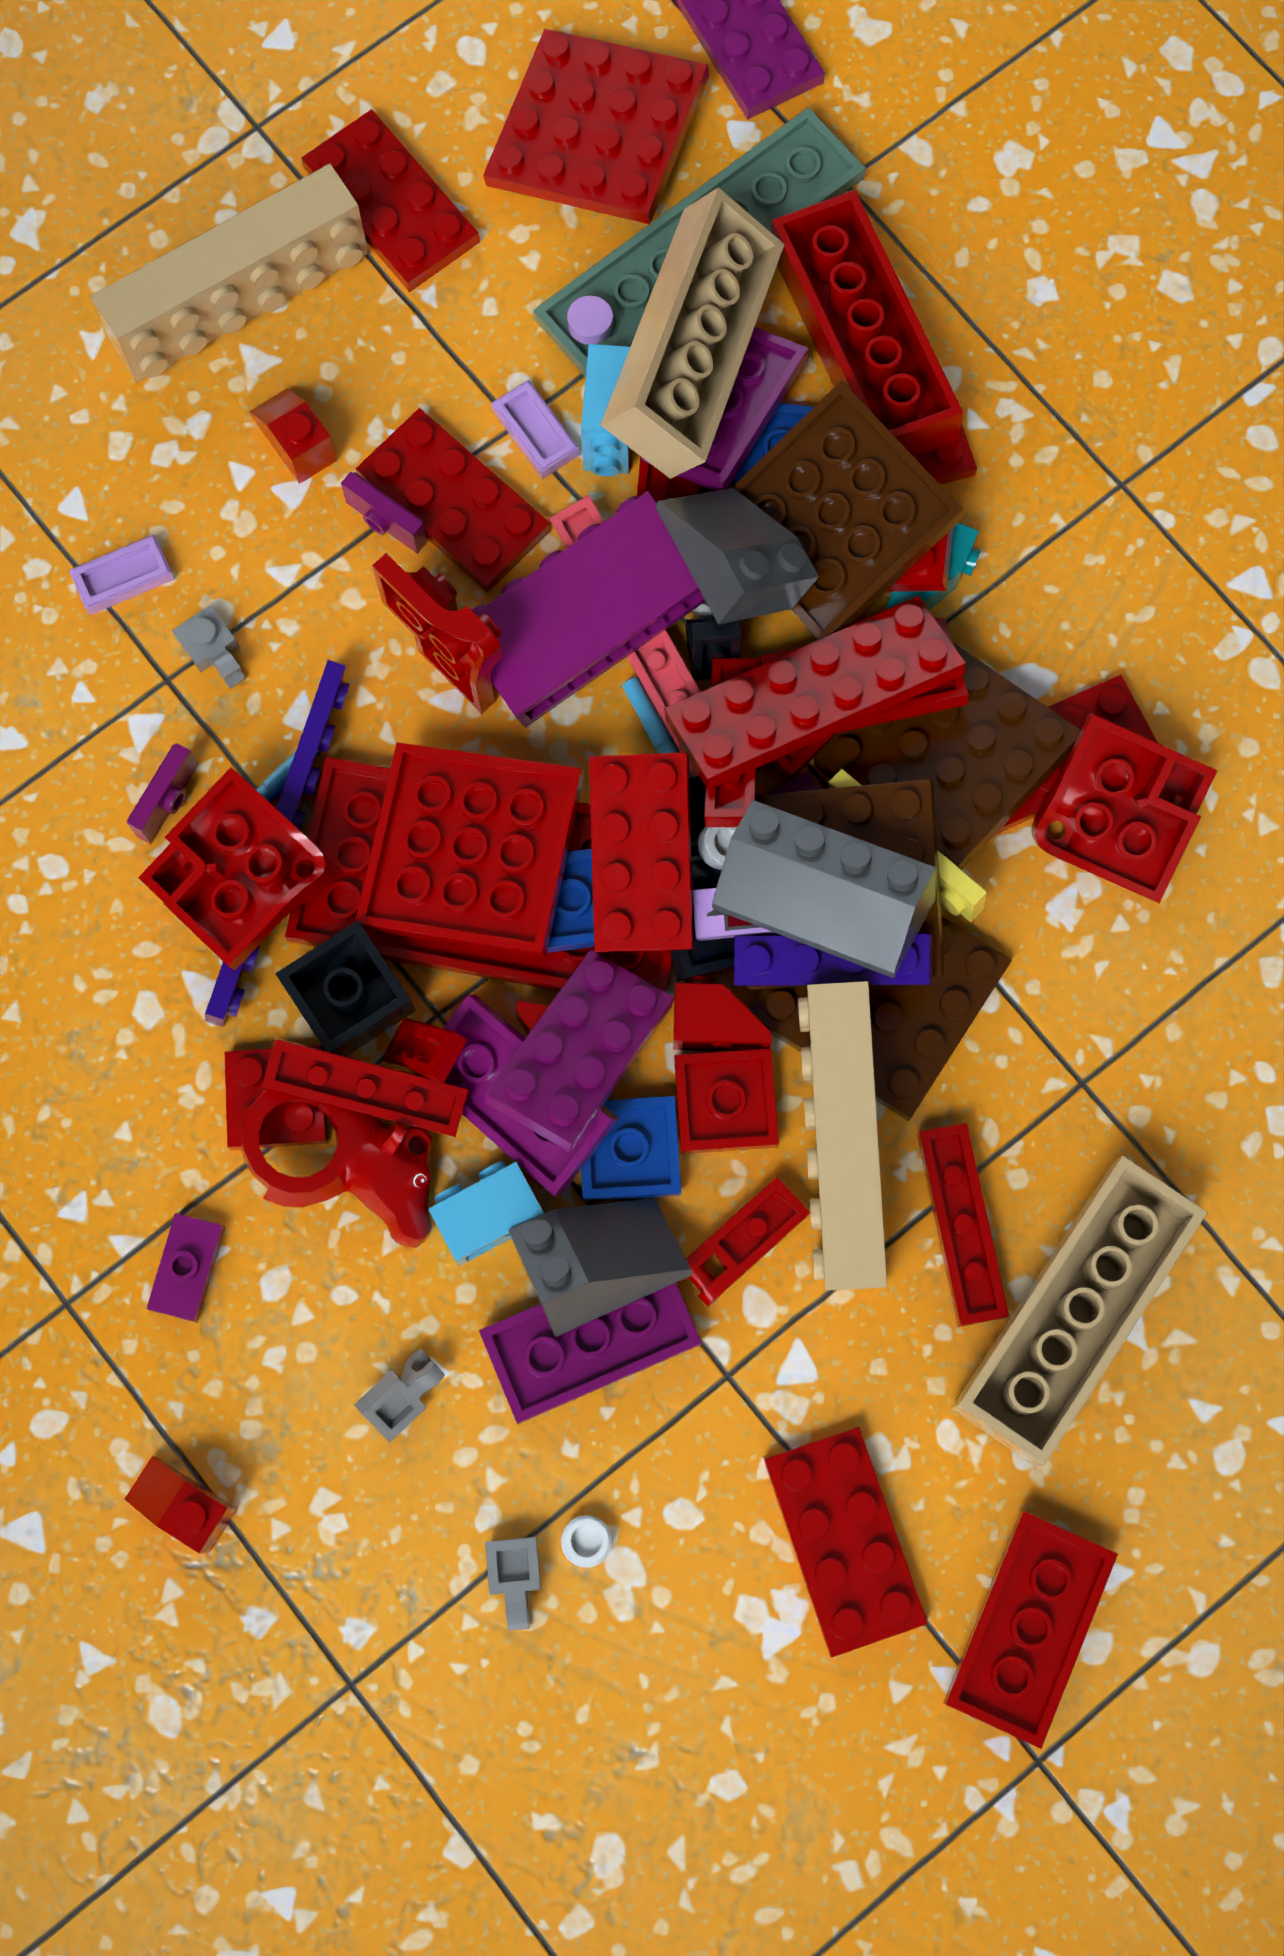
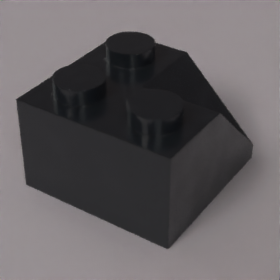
[275,921,416,1056]

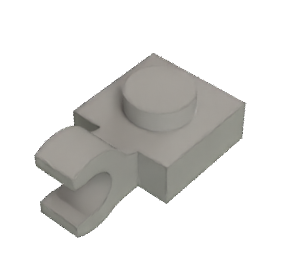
[172,605,246,689]
[354,1349,445,1442]
[485,1537,541,1631]

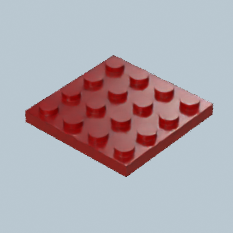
[483,29,710,224]
[355,742,584,958]

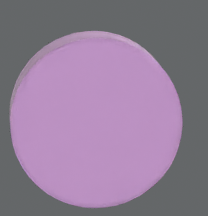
[567,295,613,345]

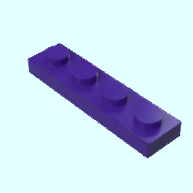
[734,934,933,986]

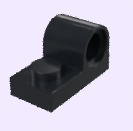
[685,616,741,681]

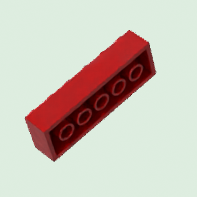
[771,190,963,457]

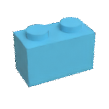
[428,1161,544,1267]

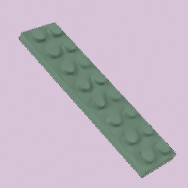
[533,107,866,377]

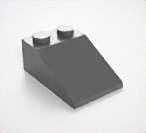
[655,488,819,625]
[508,1198,693,1337]

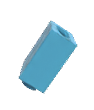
[581,344,631,477]

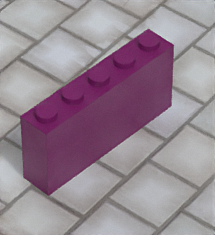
[471,491,706,728]

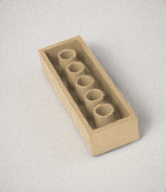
[90,164,368,383]
[600,187,785,479]
[798,981,887,1291]
[951,1155,1208,1467]

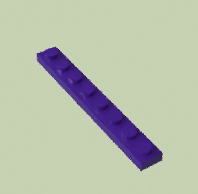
[205,660,350,1027]

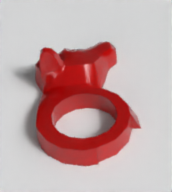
[239,1089,432,1248]

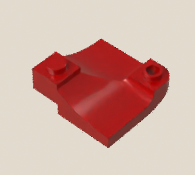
[372,553,503,714]
[1031,713,1218,903]
[138,767,331,971]

